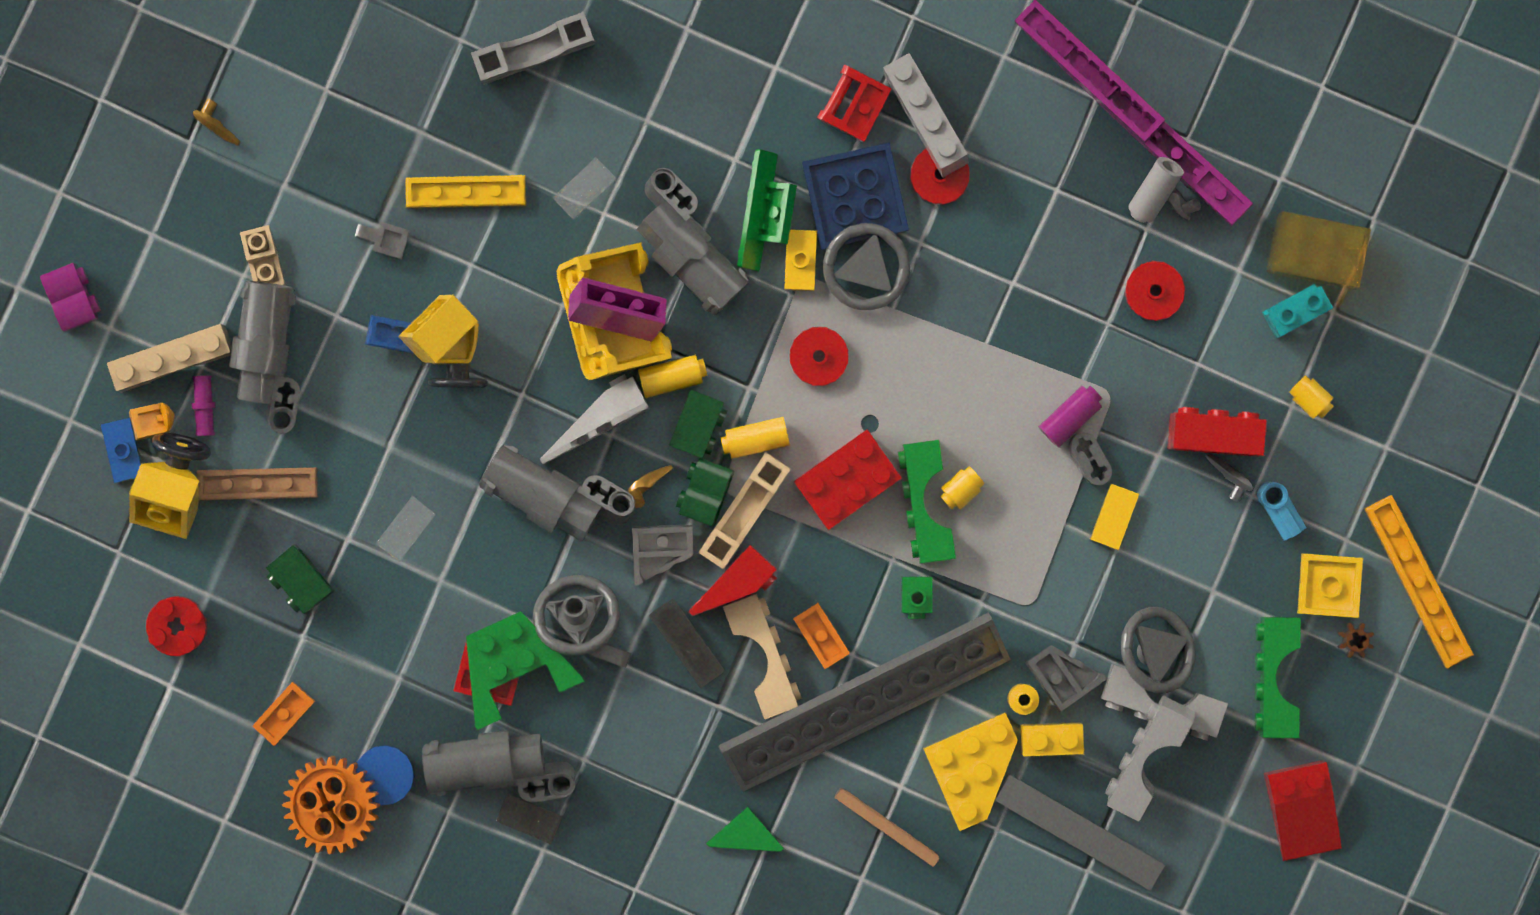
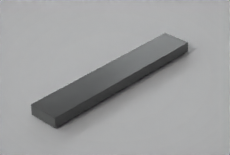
[995,774,1165,891]

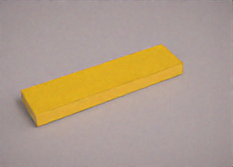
[405,175,526,208]

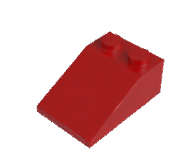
[688,545,777,615]
[1264,760,1342,861]

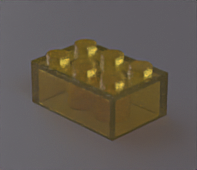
[1267,211,1371,290]

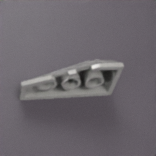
[540,374,650,464]

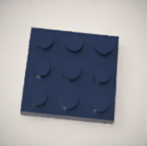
[802,142,909,250]

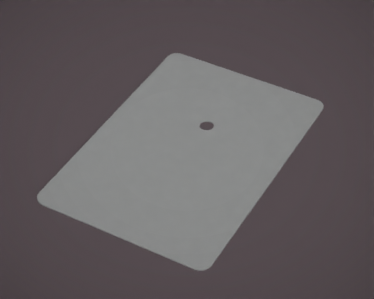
[728,279,1110,605]

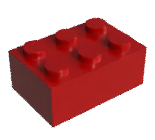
[1167,407,1267,457]
[793,429,902,530]

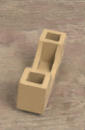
[107,324,232,392]
[699,452,791,569]
[723,594,802,719]

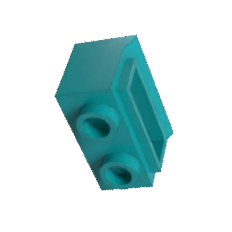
[1262,284,1333,338]

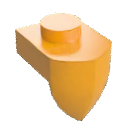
[129,403,175,440]

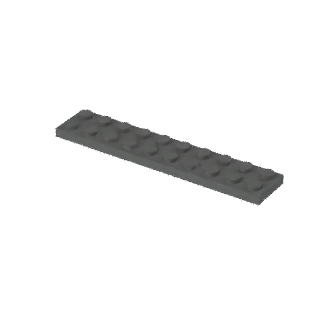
[718,612,1011,792]

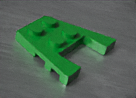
[466,611,584,730]

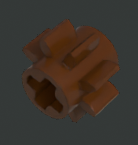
[1337,623,1374,658]

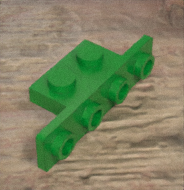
[737,149,797,271]

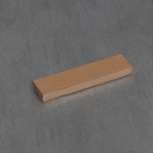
[197,467,318,500]
[834,787,940,867]

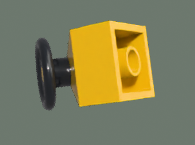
[398,295,488,388]
[129,433,211,539]

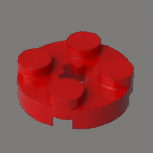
[146,596,207,656]

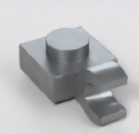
[355,222,410,259]

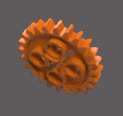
[282,756,380,855]

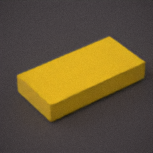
[1090,484,1139,550]

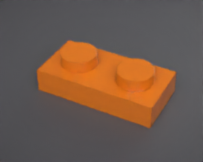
[793,603,850,669]
[252,681,316,746]

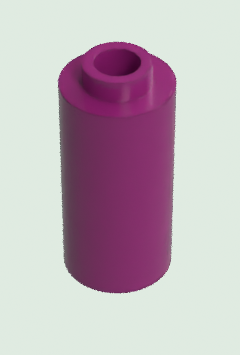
[1038,385,1102,448]

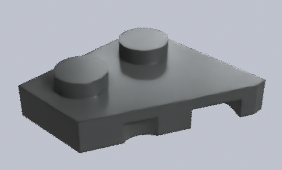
[632,524,693,585]
[1025,645,1107,712]

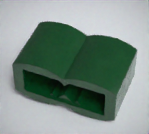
[676,458,735,527]

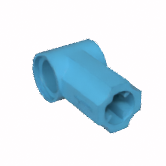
[1257,481,1306,541]

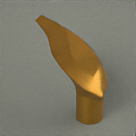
[193,98,241,145]
[627,465,674,508]

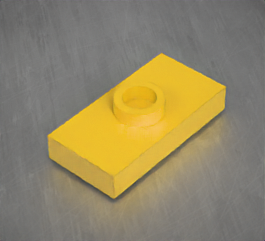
[784,230,817,291]

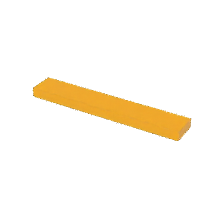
[1364,495,1474,668]

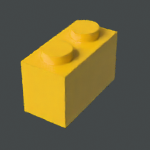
[1020,722,1084,756]

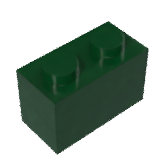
[669,390,728,459]
[266,545,335,614]

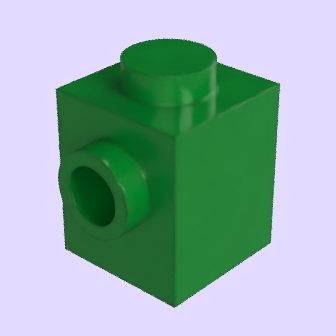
[901,576,933,619]

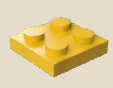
[1297,554,1363,618]

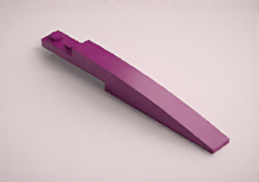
[1014,0,1253,226]

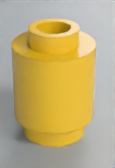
[1289,375,1334,419]
[940,466,985,510]
[1007,684,1039,715]

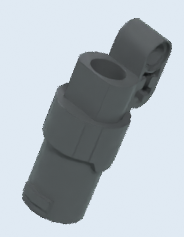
[636,168,749,315]
[229,281,300,434]
[479,444,635,541]
[422,730,575,802]

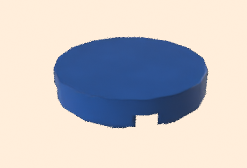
[356,745,415,805]

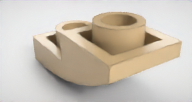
[240,225,286,286]

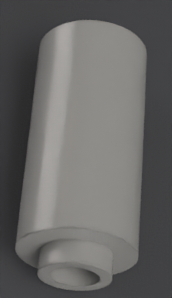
[1128,157,1184,223]

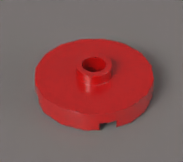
[910,149,970,205]
[1125,261,1185,321]
[790,327,848,386]

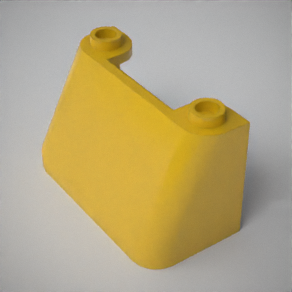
[557,242,672,380]

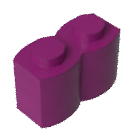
[40,263,101,332]

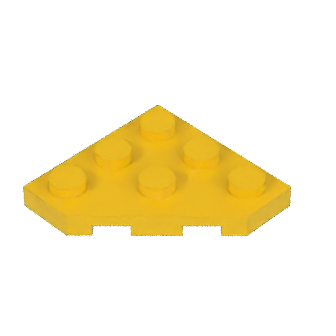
[923,712,1018,831]

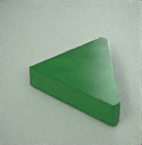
[706,806,784,852]

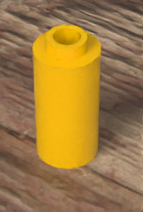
[638,354,708,398]
[721,417,790,459]

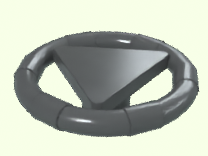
[823,223,910,310]
[533,575,620,655]
[1120,607,1196,693]

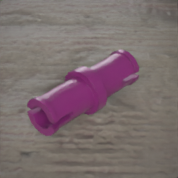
[191,375,216,436]

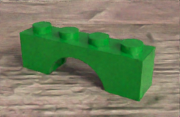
[898,440,956,564]
[1254,617,1301,738]

